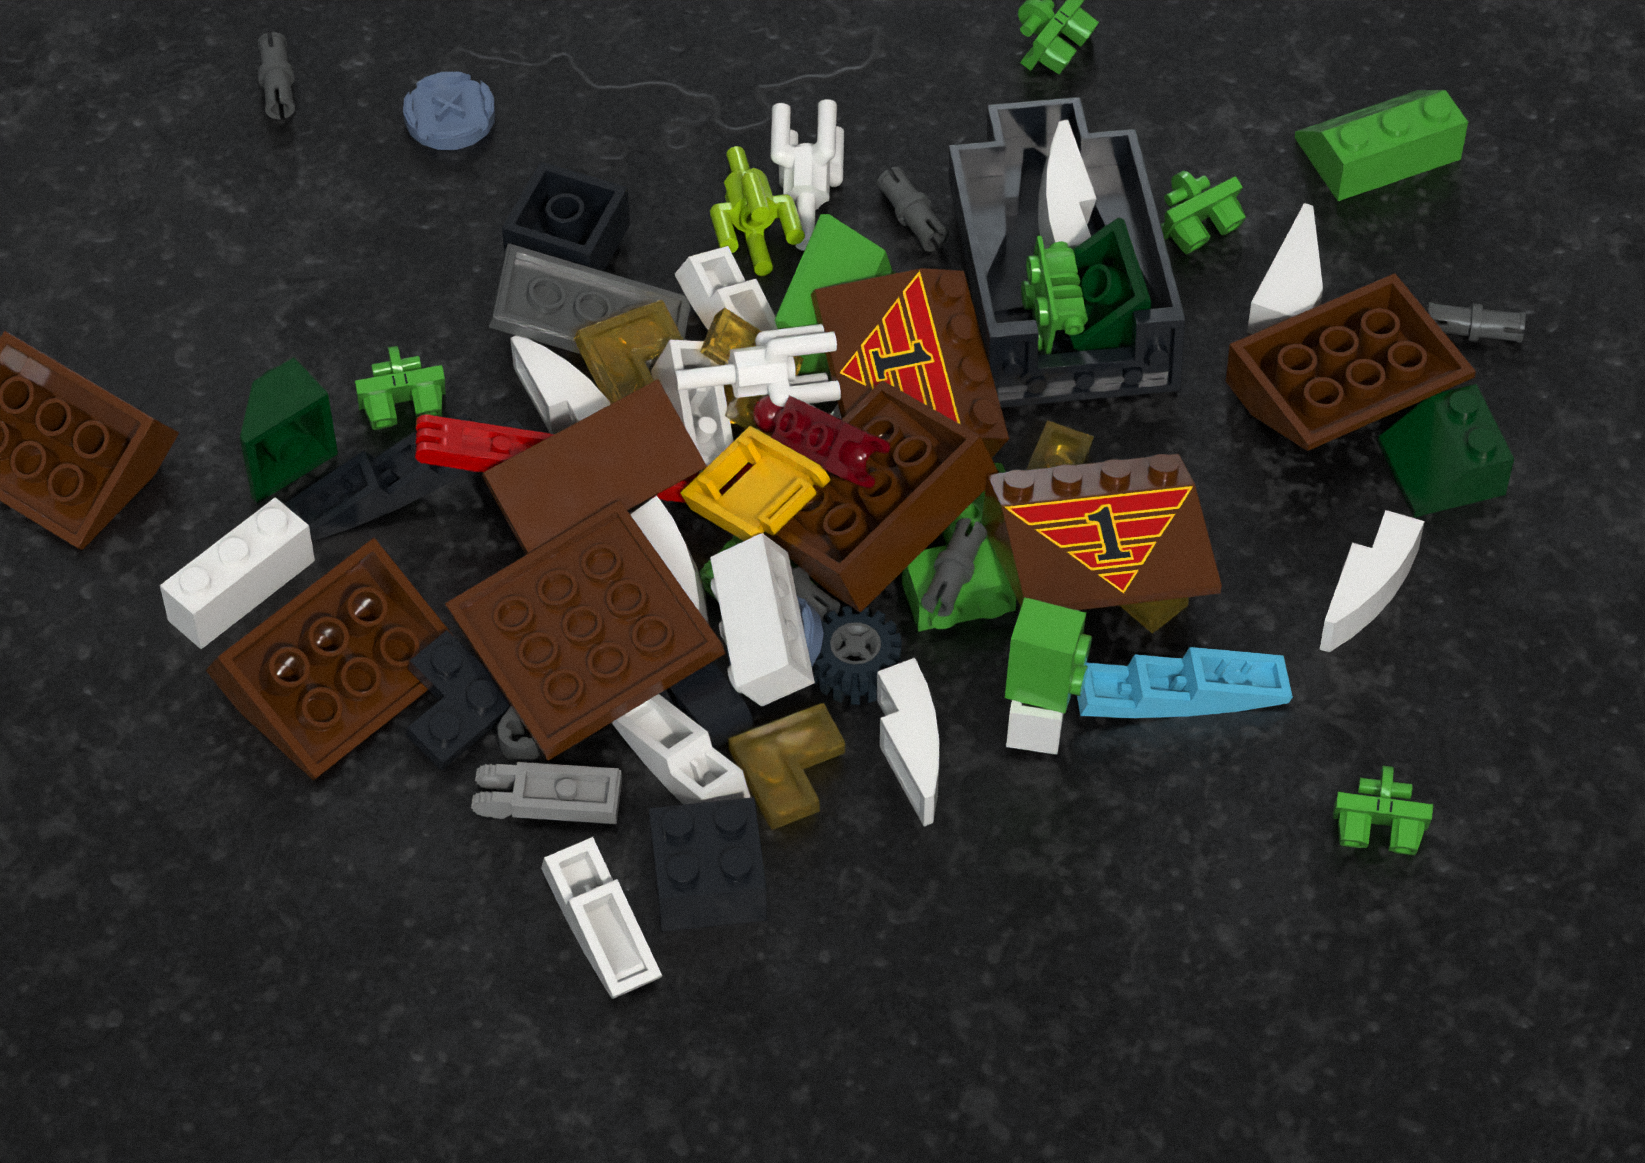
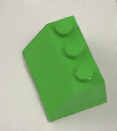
[1294,90,1468,201]
[774,214,896,381]

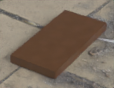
[481,379,707,555]

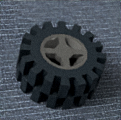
[812,606,902,705]

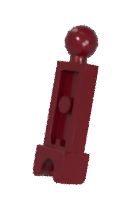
[752,395,891,489]

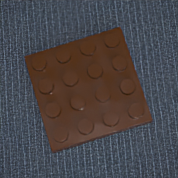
[445,500,725,761]

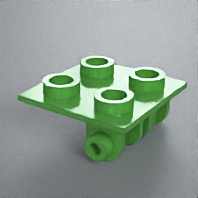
[1021,236,1088,355]

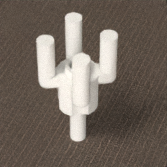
[771,100,844,251]
[673,324,841,407]

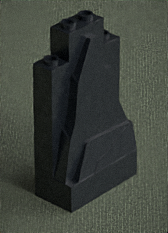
[949,97,1185,407]

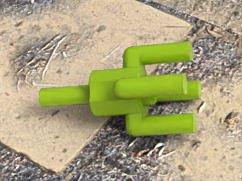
[710,146,805,276]

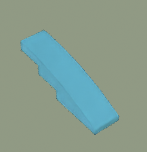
[1077,647,1293,718]

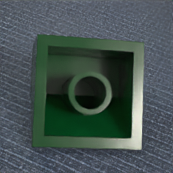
[1070,217,1151,351]
[240,357,338,503]
[1378,384,1514,518]

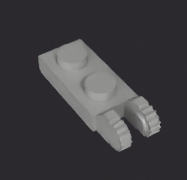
[471,762,622,824]

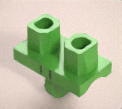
[1018,0,1099,75]
[1160,171,1246,255]
[355,345,446,430]
[1333,765,1433,855]

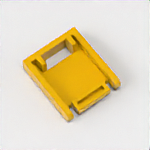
[680,426,830,541]

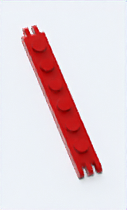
[415,415,753,503]

